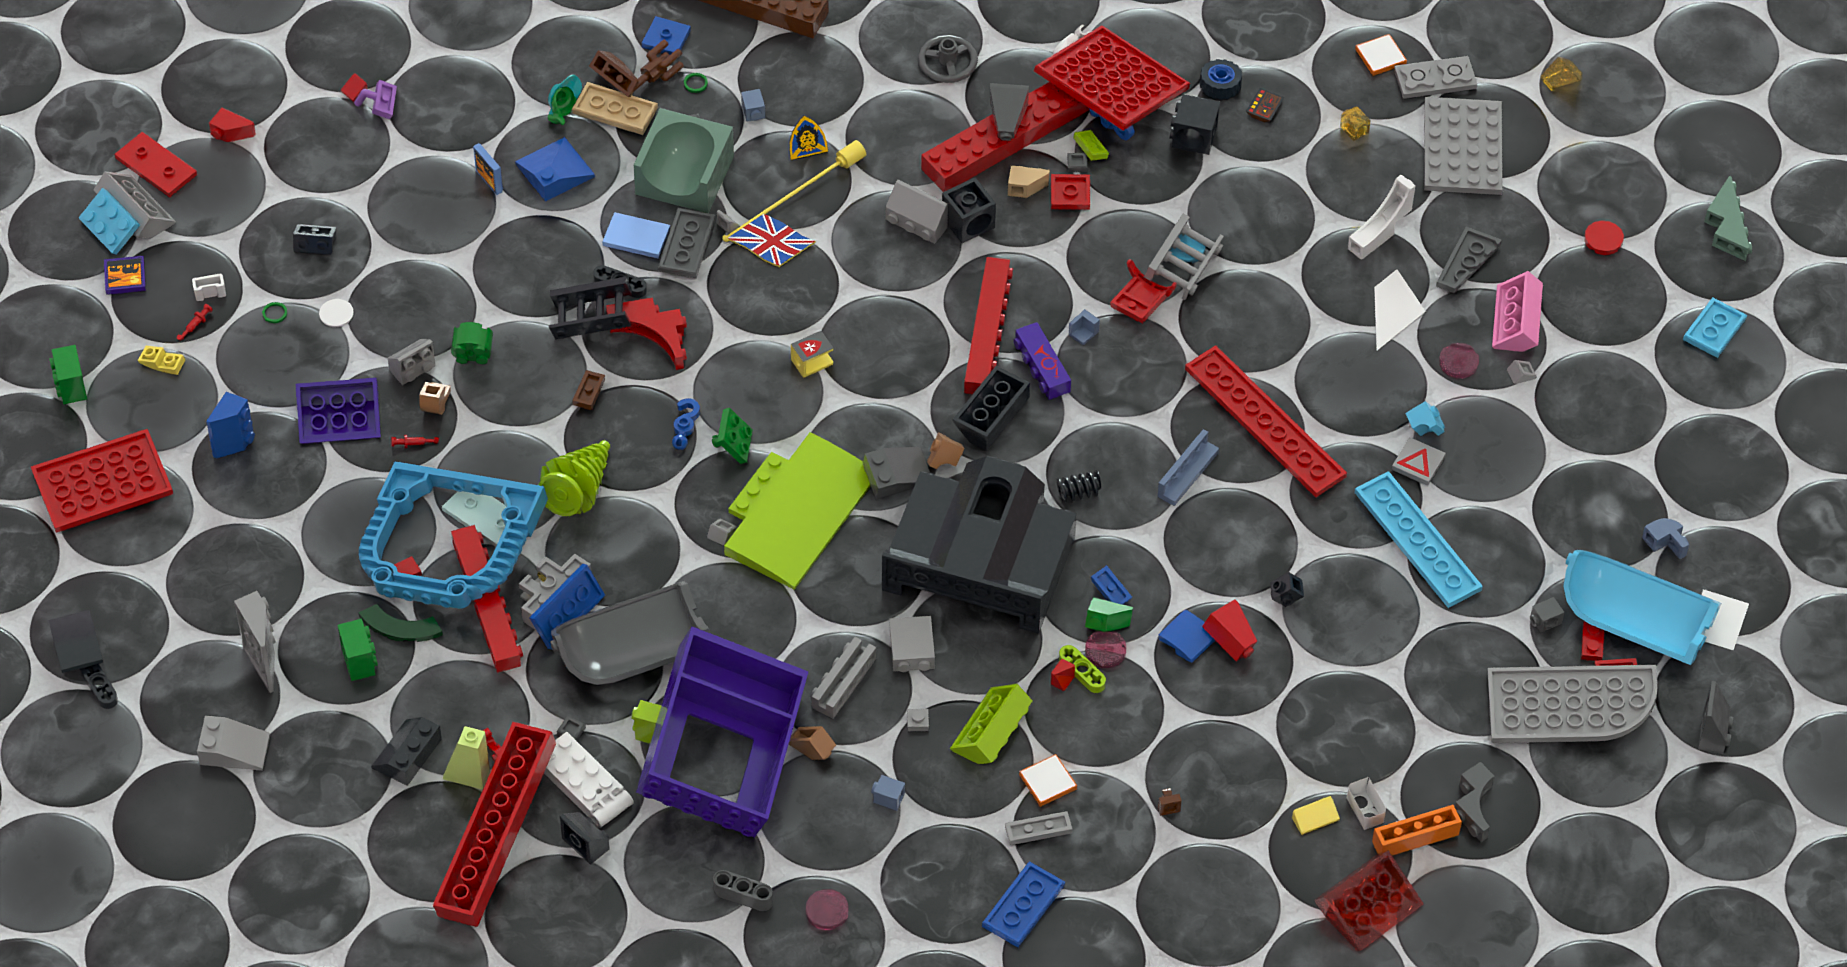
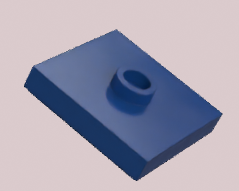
[642,16,691,55]

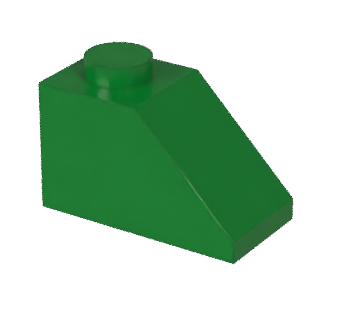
[1085,597,1133,632]

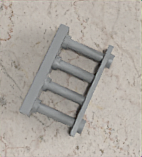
[1144,213,1224,300]

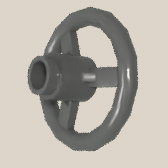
[918,35,978,83]

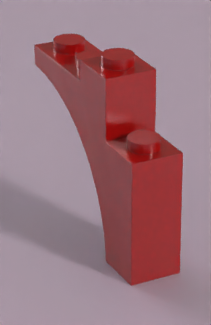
[606,297,687,370]

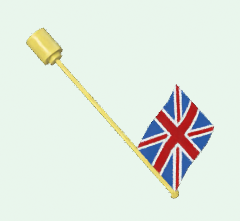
[722,140,866,267]

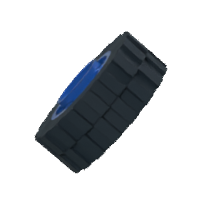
[1200,59,1242,100]

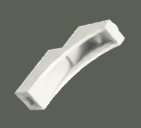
[1348,175,1415,260]

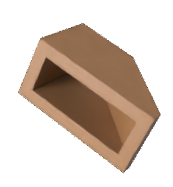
[789,726,836,760]

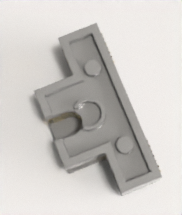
[519,554,591,631]

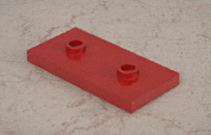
[114,132,197,198]

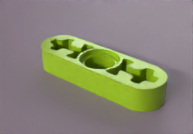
[1059,645,1106,693]

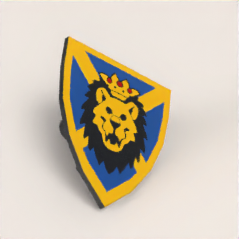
[789,115,828,160]

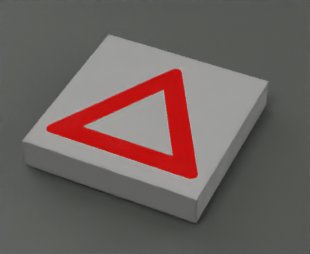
[1392,437,1446,486]

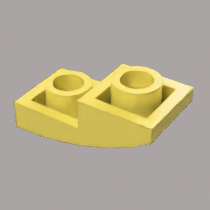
[138,345,186,375]

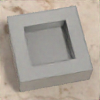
[907,709,929,731]

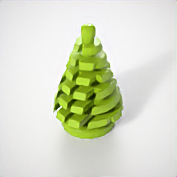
[538,440,610,516]

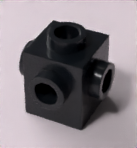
[1270,572,1304,607]

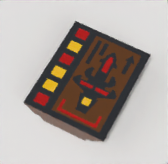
[1246,88,1284,122]

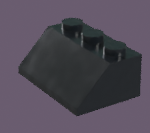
[371,717,442,786]

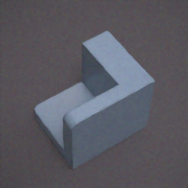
[1068,309,1100,345]

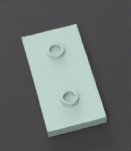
[442,491,506,547]

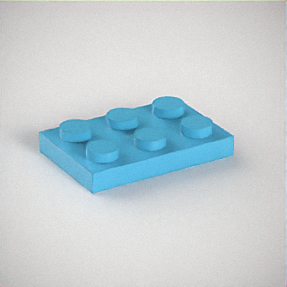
[79,188,140,255]

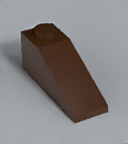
[589,50,639,97]

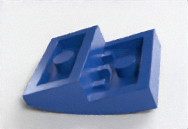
[1158,609,1215,663]

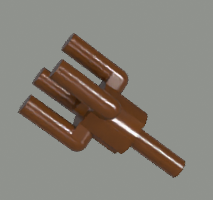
[634,39,684,91]

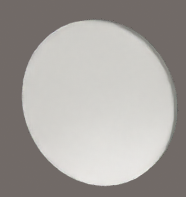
[319,299,354,327]

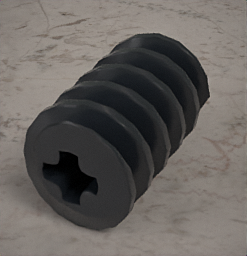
[1057,470,1101,503]

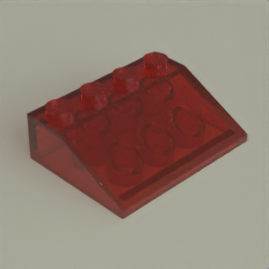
[1314,850,1424,952]

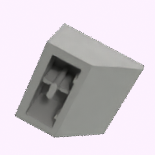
[387,339,435,385]

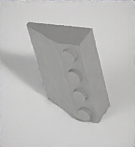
[234,591,276,693]

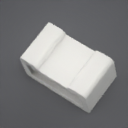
[192,274,226,301]

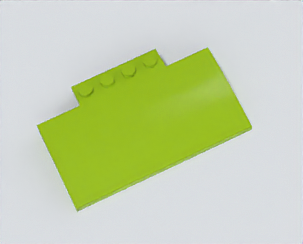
[724,432,871,590]

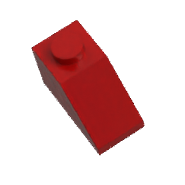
[209,108,256,142]

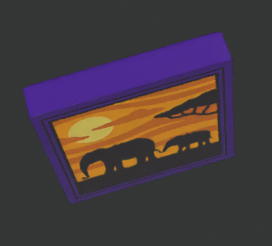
[104,256,146,295]

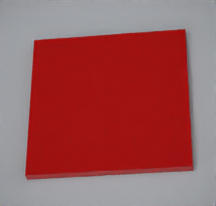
[1034,25,1190,131]

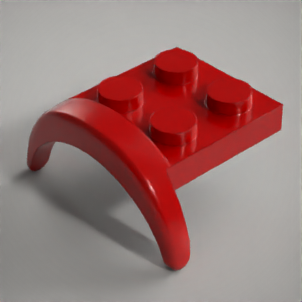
[1110,259,1177,324]

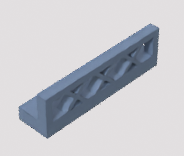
[1158,429,1219,506]

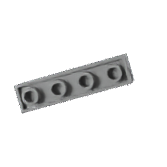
[810,637,876,719]

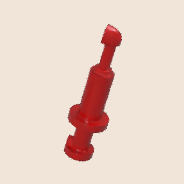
[177,304,213,341]
[391,435,439,448]

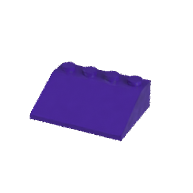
[296,378,381,444]

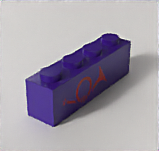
[1013,322,1071,400]

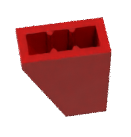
[1202,599,1257,661]

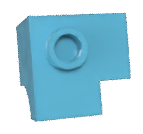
[1405,401,1445,436]

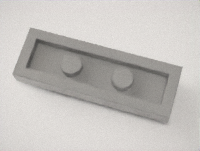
[1005,811,1072,845]

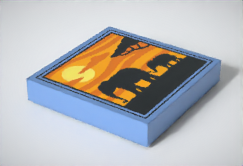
[473,143,503,195]

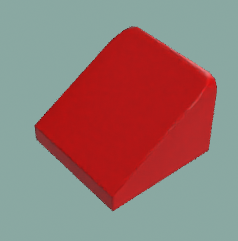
[341,73,368,102]

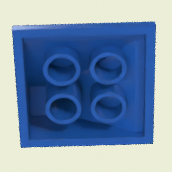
[515,137,595,201]

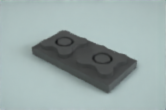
[658,208,716,279]

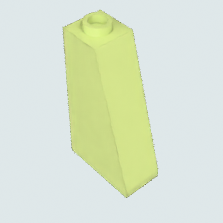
[443,726,490,790]

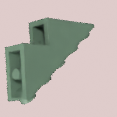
[1704,176,1752,261]

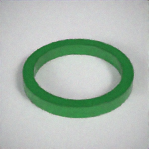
[684,73,708,93]
[262,302,287,323]

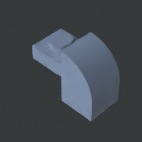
[1642,518,1689,559]

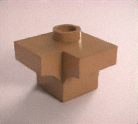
[927,432,965,469]

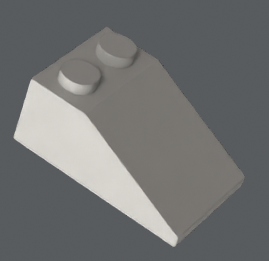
[197,716,270,771]

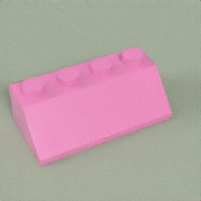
[1492,271,1543,352]

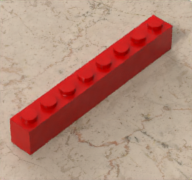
[964,257,1013,394]
[451,525,523,673]

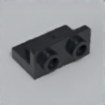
[293,224,336,255]

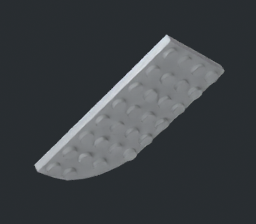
[1487,665,1657,743]

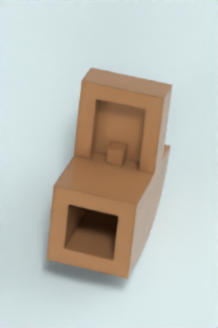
[420,382,451,415]

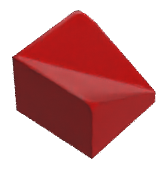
[1051,659,1075,691]

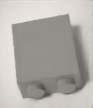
[889,616,935,672]

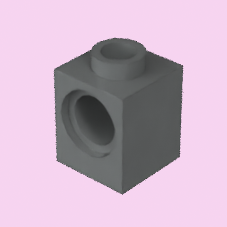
[1530,597,1564,633]

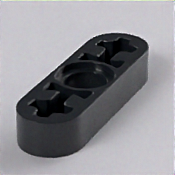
[593,265,647,298]
[80,664,118,709]

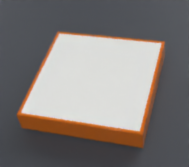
[1355,34,1407,76]
[1019,754,1077,807]

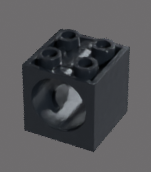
[1169,94,1220,155]
[942,177,996,243]

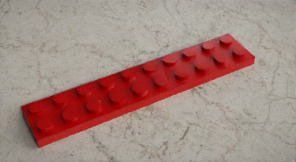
[1185,345,1347,497]

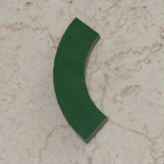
[358,604,443,642]

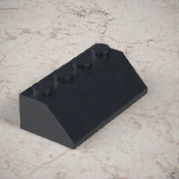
[953,366,1030,451]

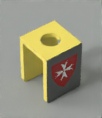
[791,331,833,378]

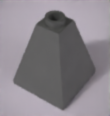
[990,83,1029,141]

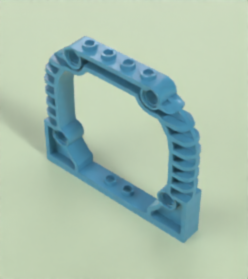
[359,462,548,609]

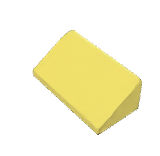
[1292,796,1340,835]

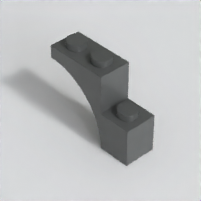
[1455,762,1494,842]

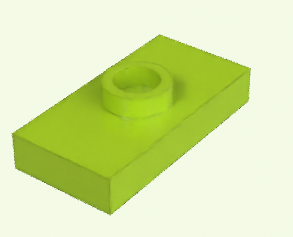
[1073,130,1109,161]

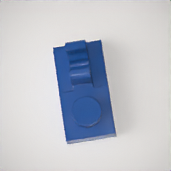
[1091,566,1132,605]

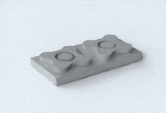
[1394,56,1478,99]

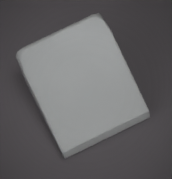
[717,210,740,234]
[1507,360,1537,384]
[707,519,737,545]

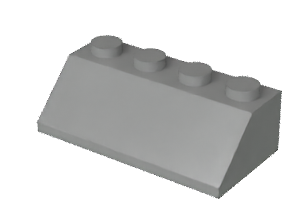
[94,171,176,238]

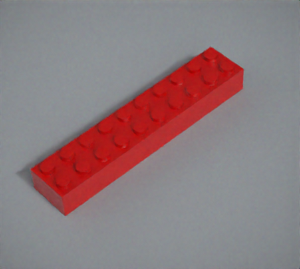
[921,82,1090,192]
[433,722,556,927]

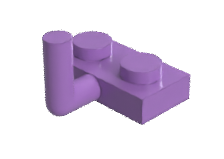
[354,80,397,119]

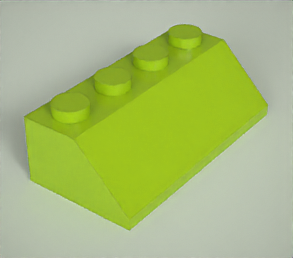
[950,684,1032,764]

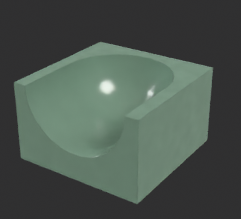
[633,108,734,213]

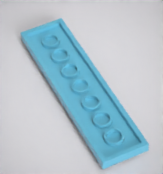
[1355,471,1483,608]

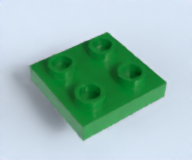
[712,408,753,464]

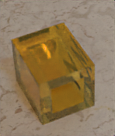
[1340,106,1371,141]

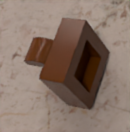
[1158,788,1182,816]

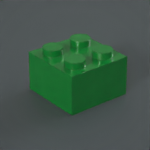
[49,345,87,405]
[337,619,378,681]

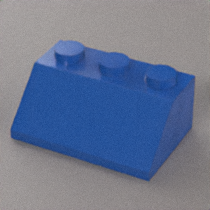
[206,391,255,458]

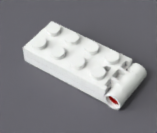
[544,732,634,828]

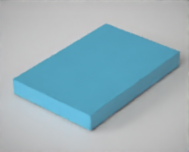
[1683,297,1747,358]

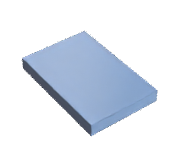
[602,212,670,259]

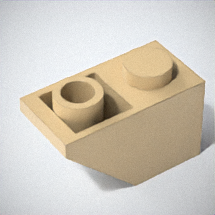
[1008,166,1050,198]

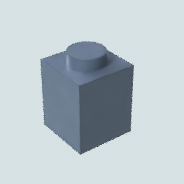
[741,89,765,122]
[871,775,905,811]

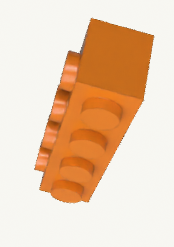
[1372,805,1462,859]

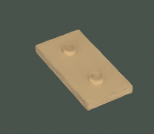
[572,82,658,135]

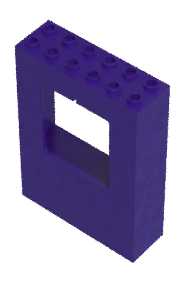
[636,627,808,838]

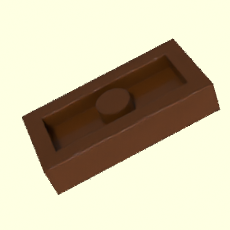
[572,370,605,410]

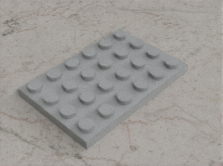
[1424,97,1502,195]

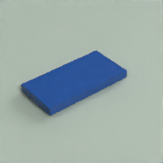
[529,564,605,650]
[982,861,1065,948]

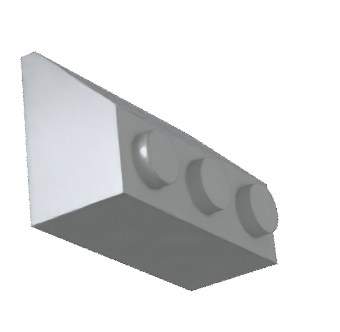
[885,180,948,243]

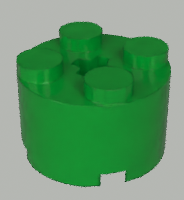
[451,322,493,365]

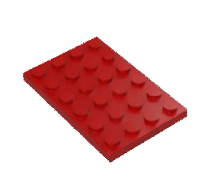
[31,429,173,533]

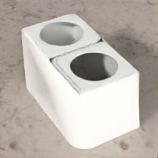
[1346,777,1386,830]

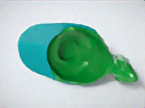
[548,75,582,125]

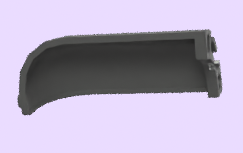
[550,581,711,685]

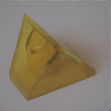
[1540,56,1583,91]

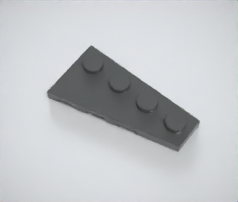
[1436,227,1502,293]

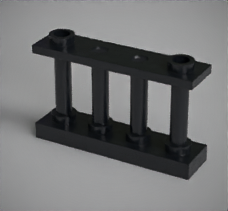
[549,277,632,340]

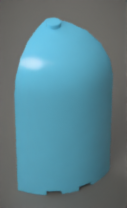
[1563,550,1722,665]

